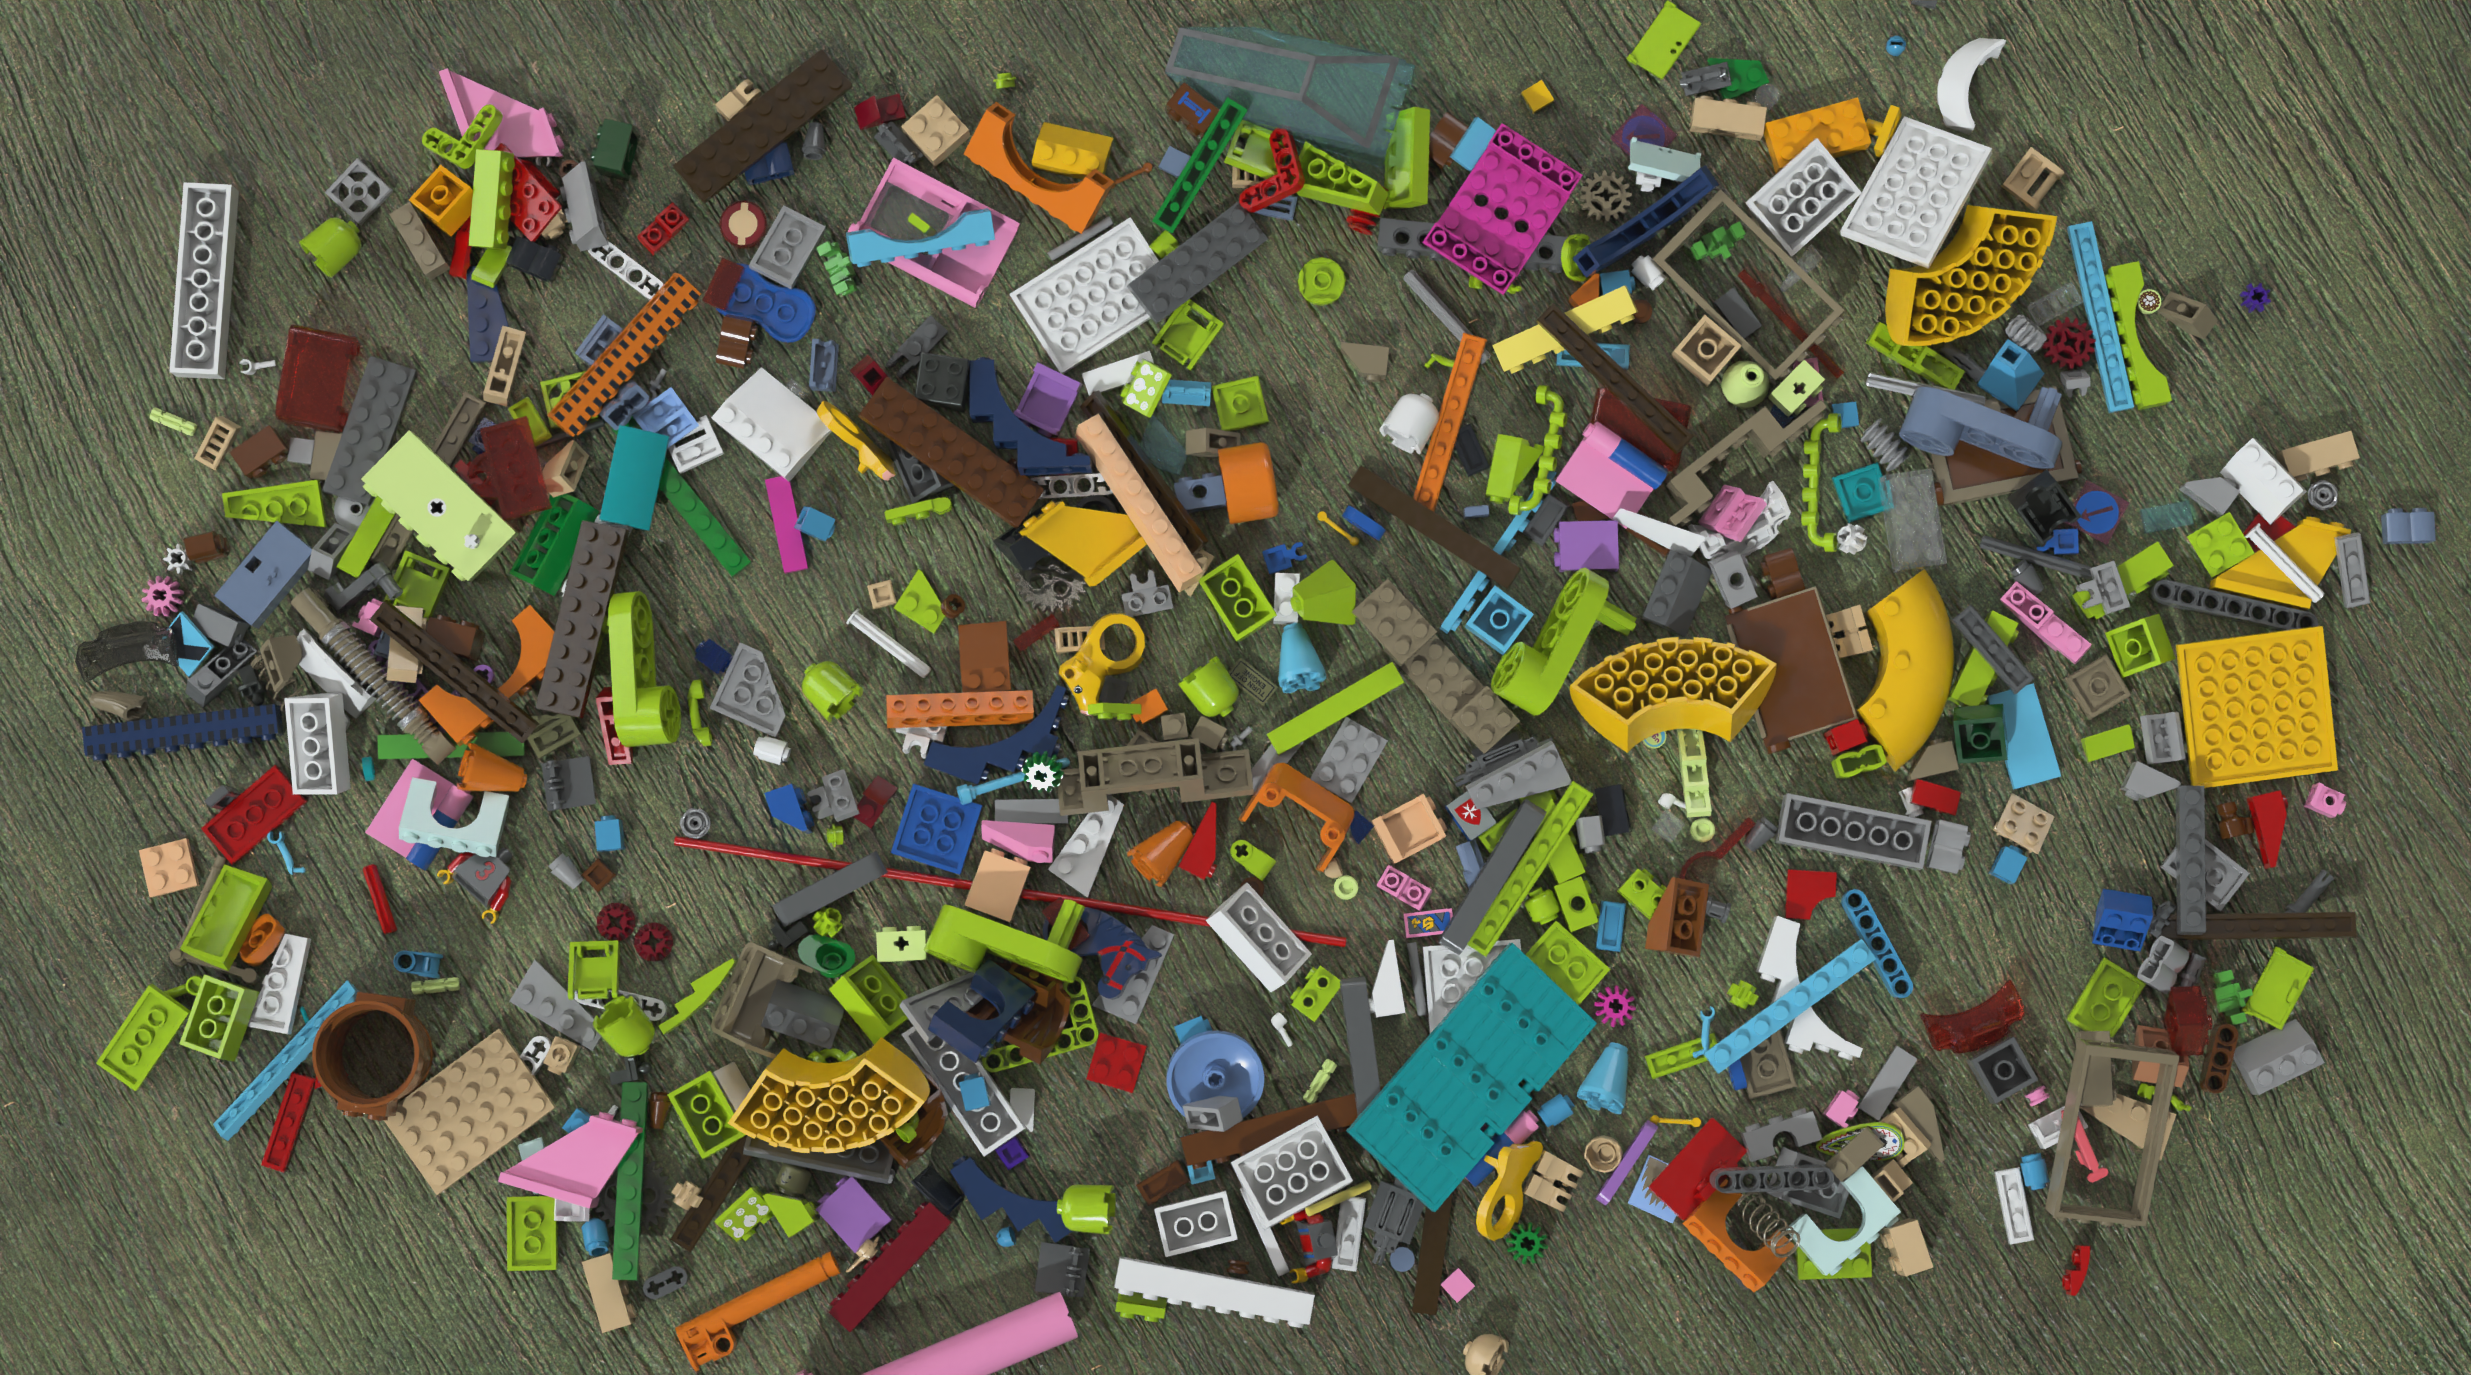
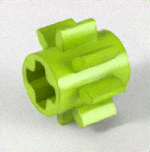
[812,906,844,938]
[1727,980,1759,1010]

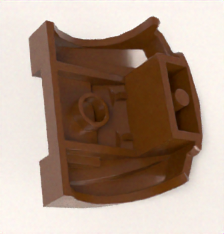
[966,960,1071,1064]
[880,1058,948,1170]

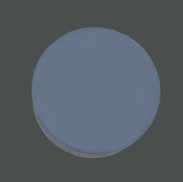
[1390,1247,1415,1272]

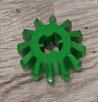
[1022,751,1064,793]
[1506,1222,1548,1264]

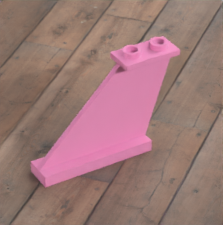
[439,68,565,164]
[498,1112,643,1208]

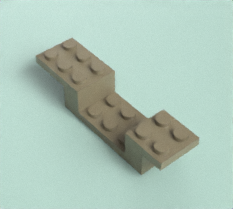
[1665,400,1827,529]
[1352,579,1520,754]
[1058,738,1254,816]

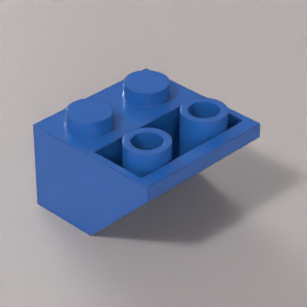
[764,784,815,834]
[2092,889,2153,951]

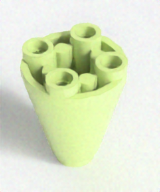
[1721,360,1770,409]

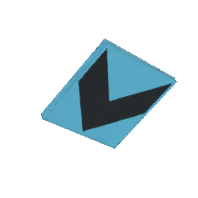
[158,611,214,677]

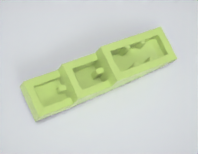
[1677,729,1712,818]

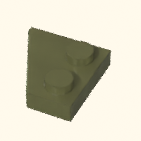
[528,714,582,759]

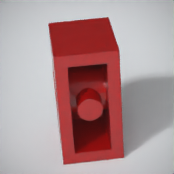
[1824,719,1868,756]

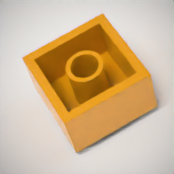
[409,165,473,236]

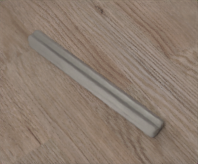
[1403,270,1491,364]
[1866,372,1985,406]

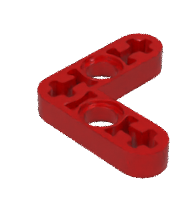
[1239,128,1305,213]

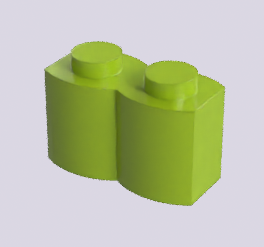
[1831,745,1887,779]

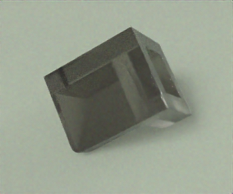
[1099,675,1129,704]

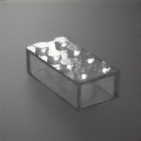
[1878,469,1947,574]

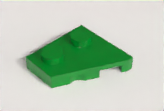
[1706,58,1769,100]

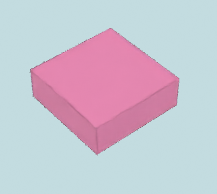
[1440,1268,1475,1303]

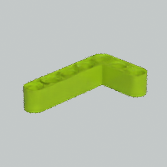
[982,977,1099,1072]

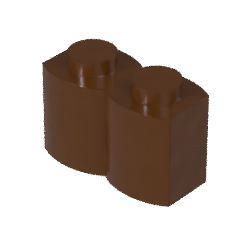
[1429,112,1469,169]
[716,314,758,369]
[183,531,230,564]
[1760,548,1805,600]

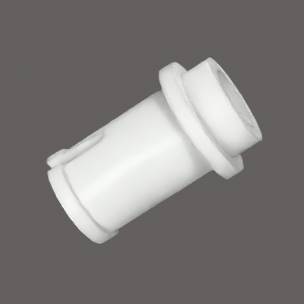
[1898,786,1924,818]

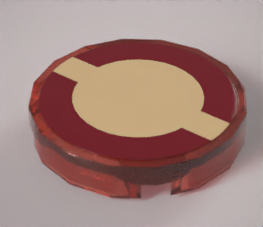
[719,200,768,249]

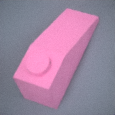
[982,820,1055,863]

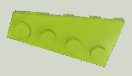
[222,480,327,527]

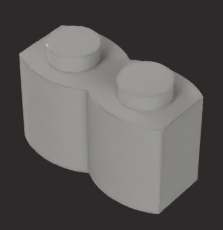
[1576,815,1606,854]
[1926,819,1971,874]
[2137,935,2189,994]

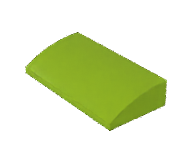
[1384,107,1430,210]
[180,864,272,971]

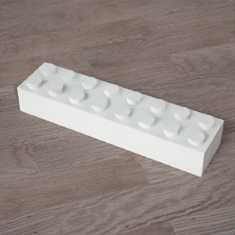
[170,182,239,379]
[1114,1256,1315,1328]

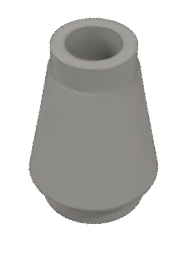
[548,853,584,889]

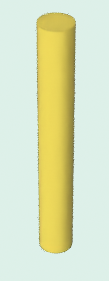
[1305,1180,1371,1217]

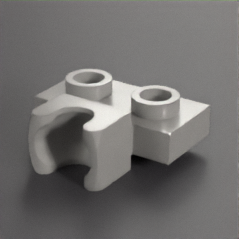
[2076,561,2130,615]
[1121,569,1173,617]
[807,769,860,822]

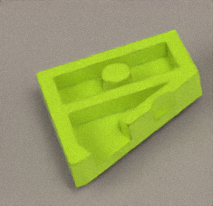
[894,569,946,634]
[1088,703,1141,720]

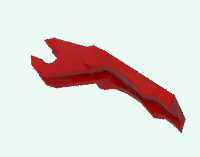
[449,216,472,280]

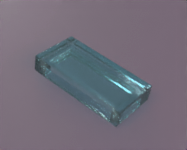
[2140,500,2194,534]

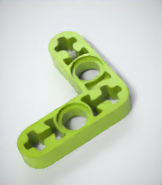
[422,104,503,169]

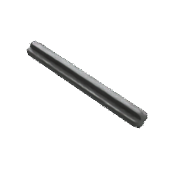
[1980,536,2093,580]

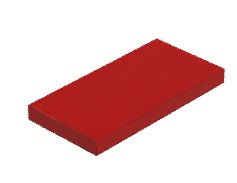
[201,765,308,865]

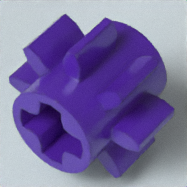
[2240,283,2271,313]

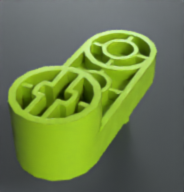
[1491,567,1637,716]
[604,591,681,747]
[924,899,1085,983]

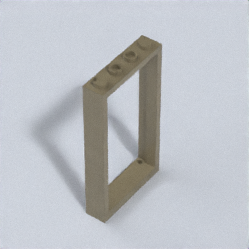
[1653,189,1845,381]
[2045,1039,2179,1228]

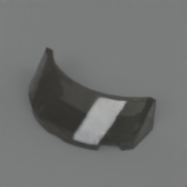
[75,621,179,683]

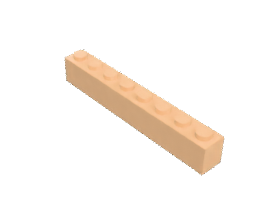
[1075,414,1203,592]

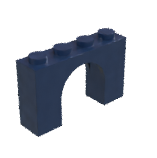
[928,959,1036,1063]

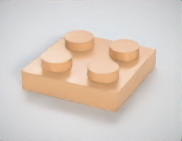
[139,838,199,898]

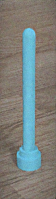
[957,758,1070,805]

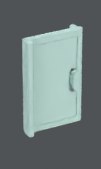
[1628,137,1701,182]

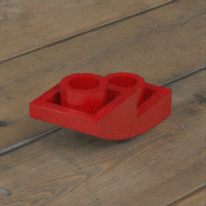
[637,202,689,256]
[1910,779,1961,816]
[2062,1245,2090,1296]

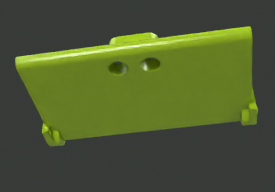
[1626,0,1701,80]
[2241,946,2315,1030]

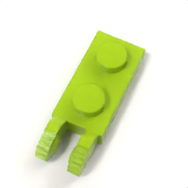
[884,496,953,526]

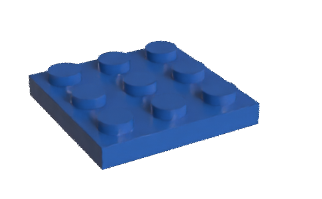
[891,784,983,875]

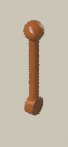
[1111,162,1153,189]

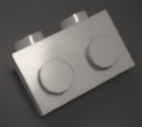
[2140,712,2185,764]

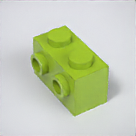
[1617,868,1666,920]
[1290,965,1340,1022]

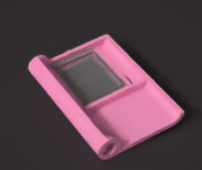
[848,158,1020,308]

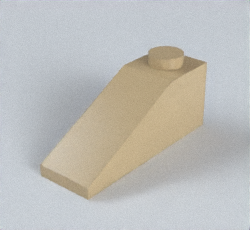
[483,326,526,407]

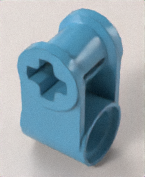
[394,951,443,979]

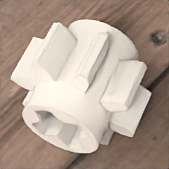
[1636,172,1662,192]
[1837,523,1867,555]
[163,544,193,575]

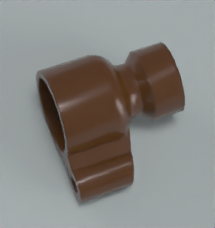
[2216,801,2255,839]

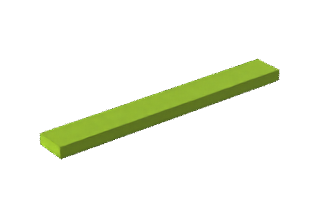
[1467,781,1593,957]

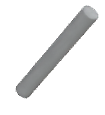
[1048,216,1113,261]
[1407,942,1427,1016]

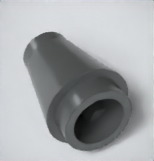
[802,122,826,160]
[2010,559,2044,596]
[1743,816,1778,852]

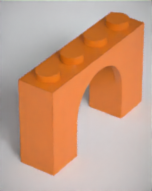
[1682,1179,1795,1292]

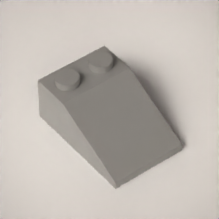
[1766,1147,1849,1219]

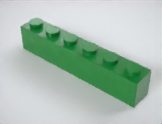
[1152,97,1248,234]

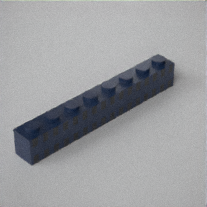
[82,704,284,761]

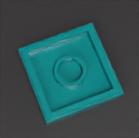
[1832,462,1894,523]

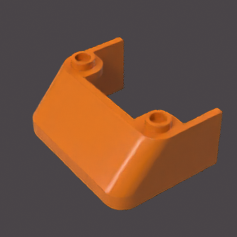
[1238,763,1354,872]

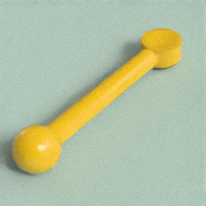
[1317,511,1359,546]
[1650,1115,1701,1127]

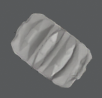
[2005,314,2047,354]

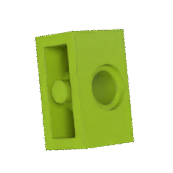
[1552,876,1600,932]

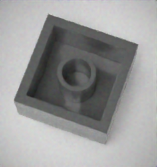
[1966,1037,2038,1104]

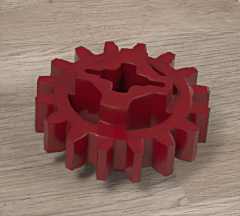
[2041,317,2096,370]

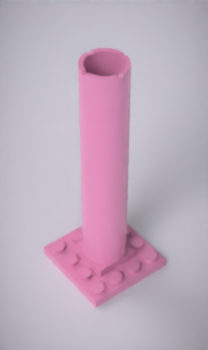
[796,1292,1078,1375]

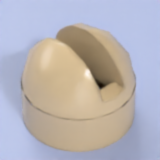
[1325,857,1343,878]

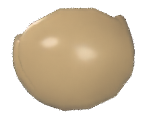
[1584,1135,1623,1173]

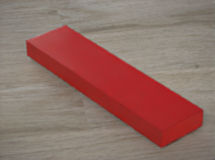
[261,1072,316,1173]

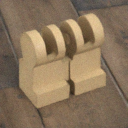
[715,79,762,122]
[1826,605,1873,659]
[1523,1150,1584,1212]

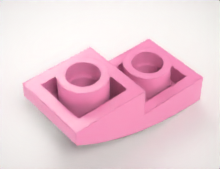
[1376,865,1433,912]

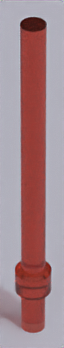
[1738,269,1844,379]

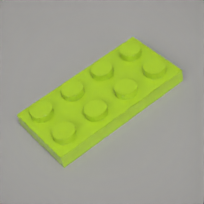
[96,984,191,1091]

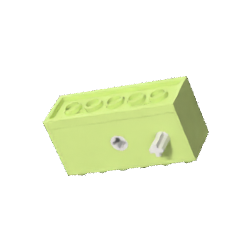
[361,430,519,582]

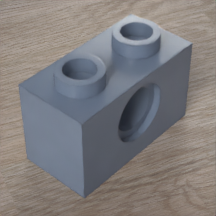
[1174,473,1226,513]

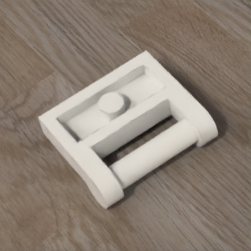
[668,415,724,474]

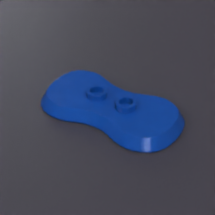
[712,263,816,343]

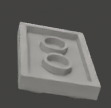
[749,205,826,290]
[1310,717,1388,804]
[2160,839,2250,912]

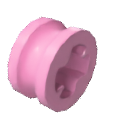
[2025,1085,2050,1106]

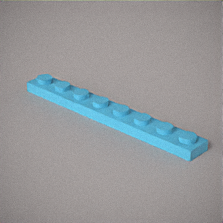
[2067,221,2134,413]
[1439,471,1556,634]
[1703,939,1876,1074]
[213,980,359,1141]

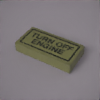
[1228,657,1278,706]

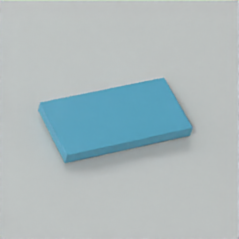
[1987,683,2061,790]

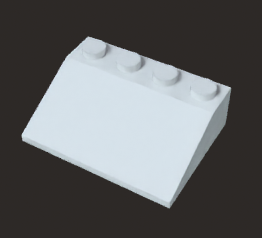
[1745,138,1862,257]
[711,367,832,482]
[1231,1116,1353,1230]

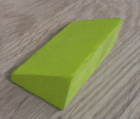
[2080,724,2135,762]

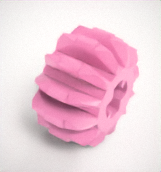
[141,576,184,617]

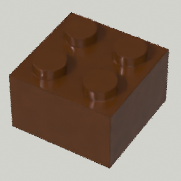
[426,615,486,661]

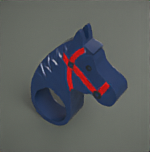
[1043,907,1162,1000]

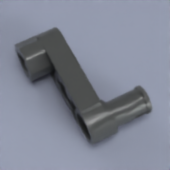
[323,561,403,614]

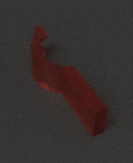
[1677,817,1755,879]

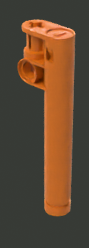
[675,1251,841,1372]

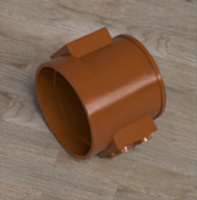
[312,992,433,1121]

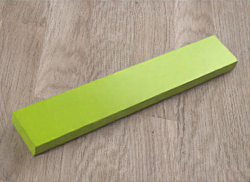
[1267,662,1404,756]

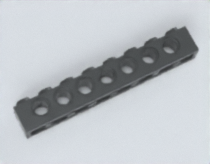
[1377,218,1568,273]

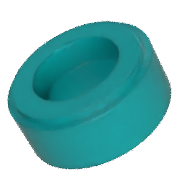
[362,756,376,781]

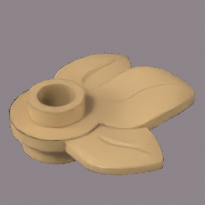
[846,1236,880,1272]

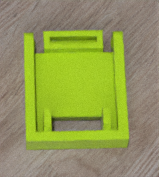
[1224,120,1288,179]
[1152,299,1224,371]
[383,550,452,622]
[568,940,620,1000]

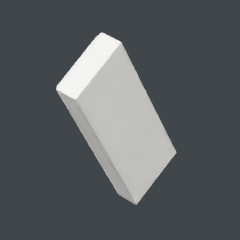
[1082,351,1154,396]
[1994,1167,2034,1245]
[1332,1197,1366,1272]

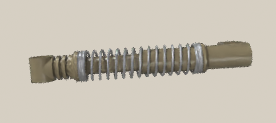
[291,588,456,765]

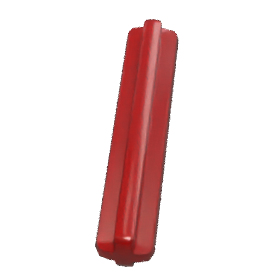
[363,864,397,934]

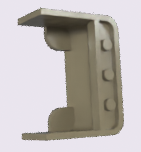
[711,942,813,1059]

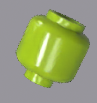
[1525,887,1560,925]

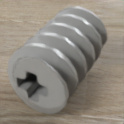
[1860,418,1912,472]

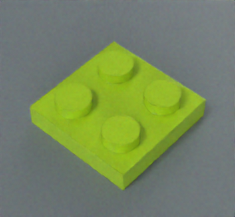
[2187,512,2254,578]

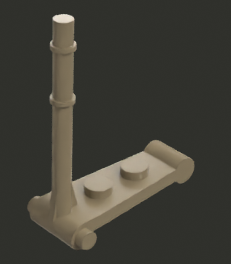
[169,855,259,986]

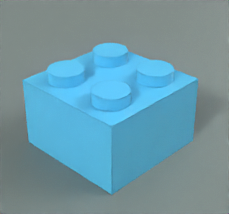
[1465,586,1534,655]

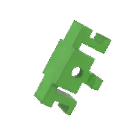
[1690,222,1746,262]
[816,241,858,296]
[2212,970,2253,1025]

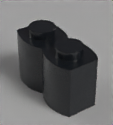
[506,236,564,284]

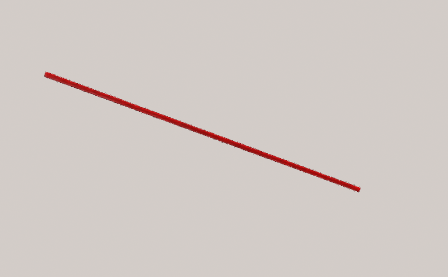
[674,836,1347,947]

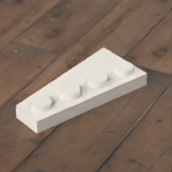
[1048,794,1124,898]
[248,934,311,1034]

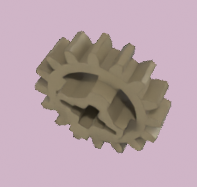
[1579,170,1632,224]

